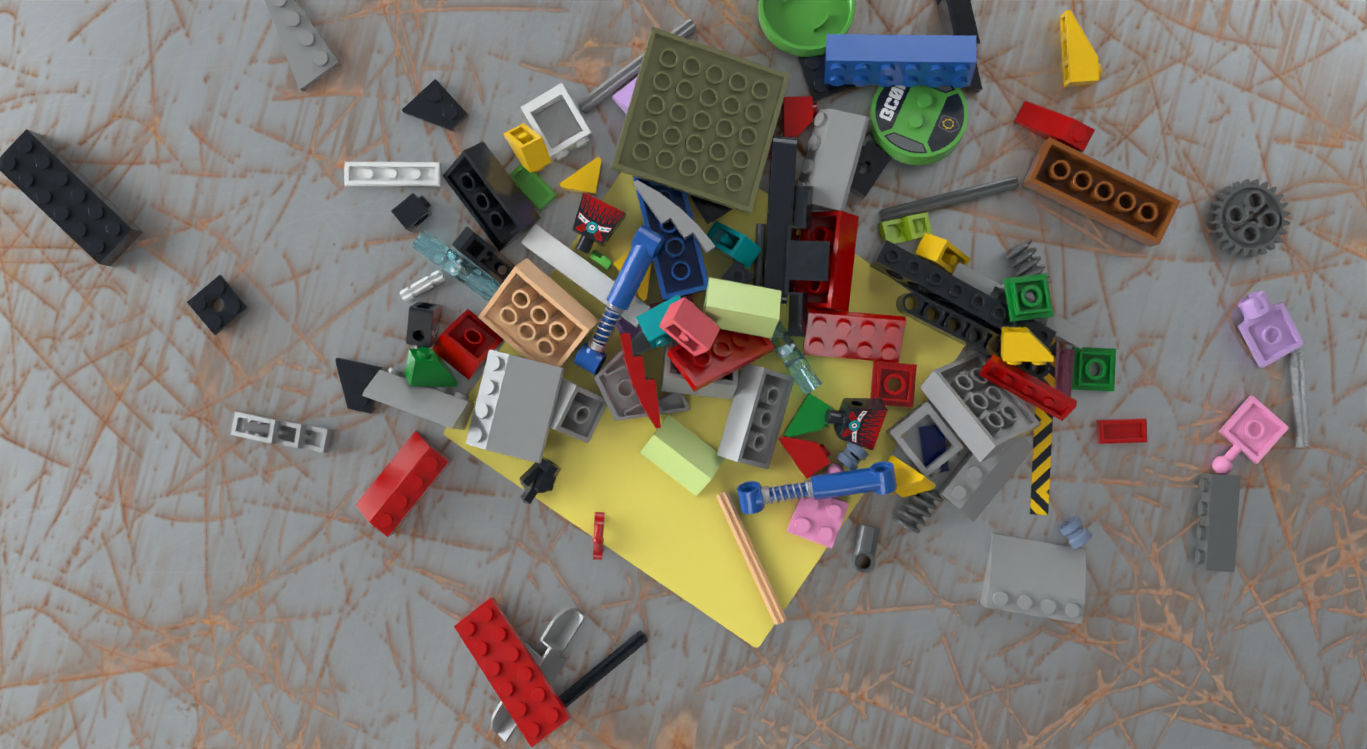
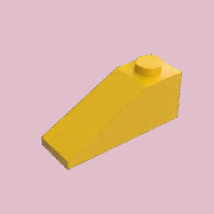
[1059,10,1102,87]

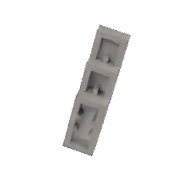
[633,180,716,254]
[231,412,333,453]

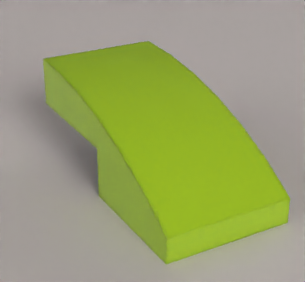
[878,212,933,244]

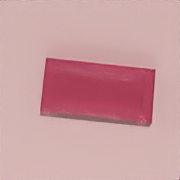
[1056,349,1074,397]

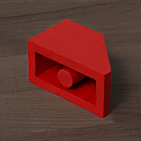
[782,96,817,138]
[778,435,831,479]

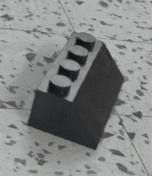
[442,141,541,252]

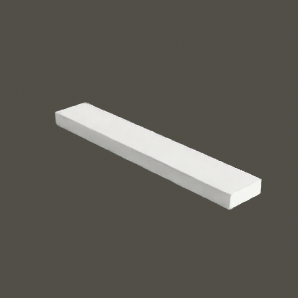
[521,224,651,328]

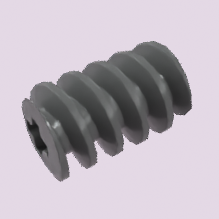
[1006,239,1052,293]
[892,489,943,533]

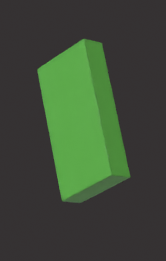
[509,164,558,212]

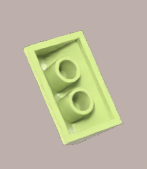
[702,277,781,338]
[640,415,726,496]

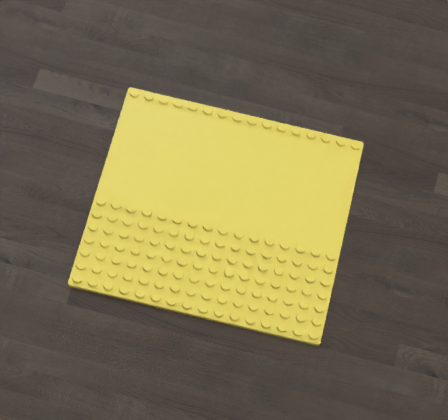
[444,172,971,648]

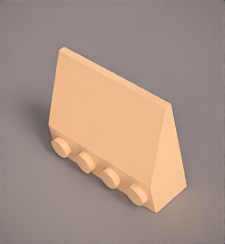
[478,258,600,367]

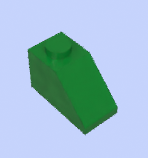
[404,347,458,387]
[783,393,834,437]

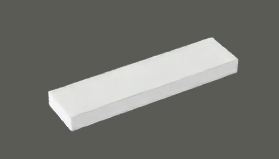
[344,162,442,187]

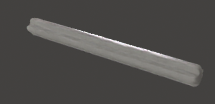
[577,19,696,113]

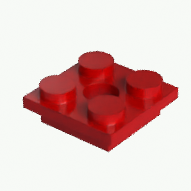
[870,361,917,408]

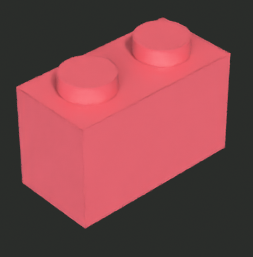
[659,297,720,356]

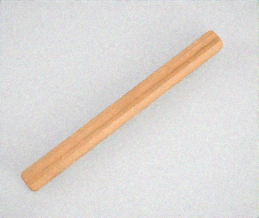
[717,491,786,625]

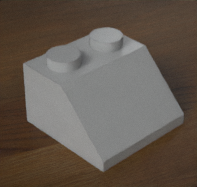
[550,378,607,443]

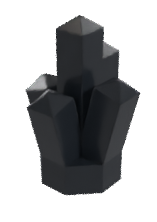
[519,456,561,504]

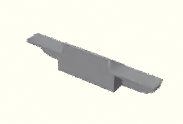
[952,263,1090,349]
[490,607,586,743]

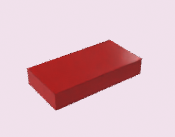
[1097,418,1147,444]

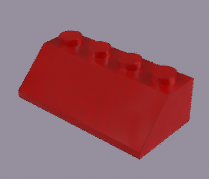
[794,211,859,312]
[356,430,453,537]

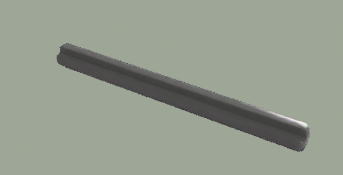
[879,176,1019,222]

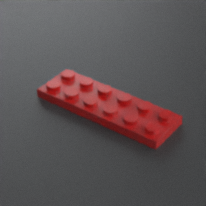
[454,598,572,747]

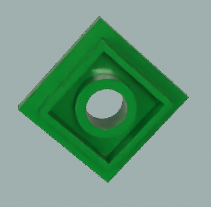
[1003,274,1054,322]
[1070,347,1116,391]

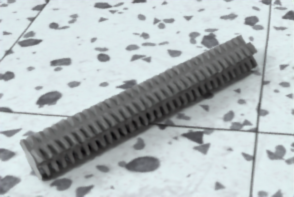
[1289,352,1311,448]

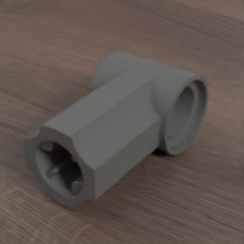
[851,524,880,573]

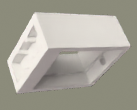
[520,83,593,161]

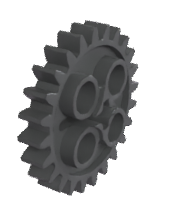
[1209,179,1291,257]

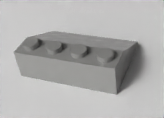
[466,349,565,463]
[920,352,1041,463]
[980,533,1086,624]

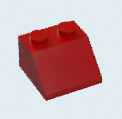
[433,309,504,380]

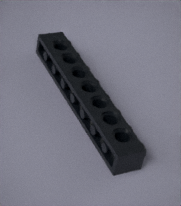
[870,240,1057,349]

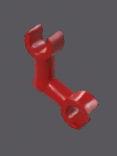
[592,512,605,560]

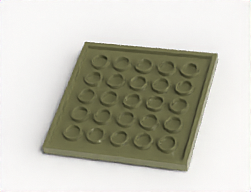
[611,27,790,214]

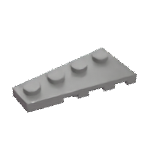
[265,0,340,91]

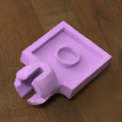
[1237,291,1304,368]

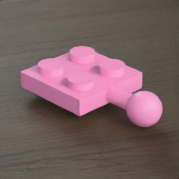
[1212,396,1289,474]
[787,463,849,548]

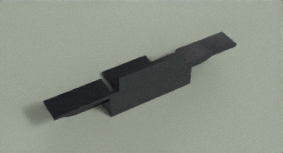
[936,0,983,93]
[785,186,830,337]

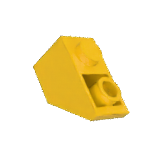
[1001,327,1054,365]

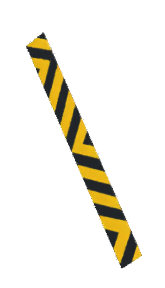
[1030,338,1057,515]

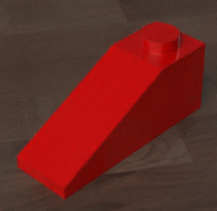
[1014,100,1095,153]

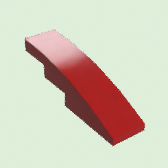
[619,332,661,428]

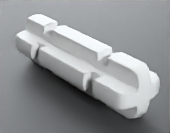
[400,270,445,302]

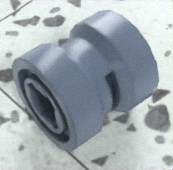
[835,442,869,470]
[1058,515,1092,549]

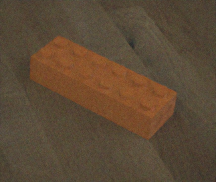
[1022,137,1180,247]

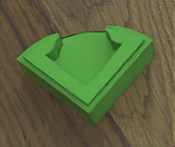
[589,250,613,271]

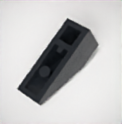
[452,226,516,285]

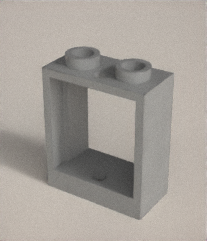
[886,401,964,478]

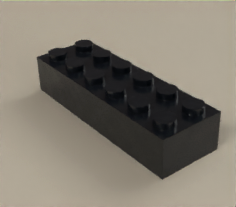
[0,129,143,266]

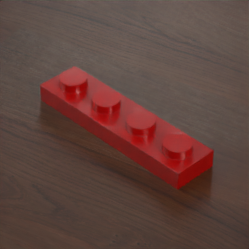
[979,354,1077,421]

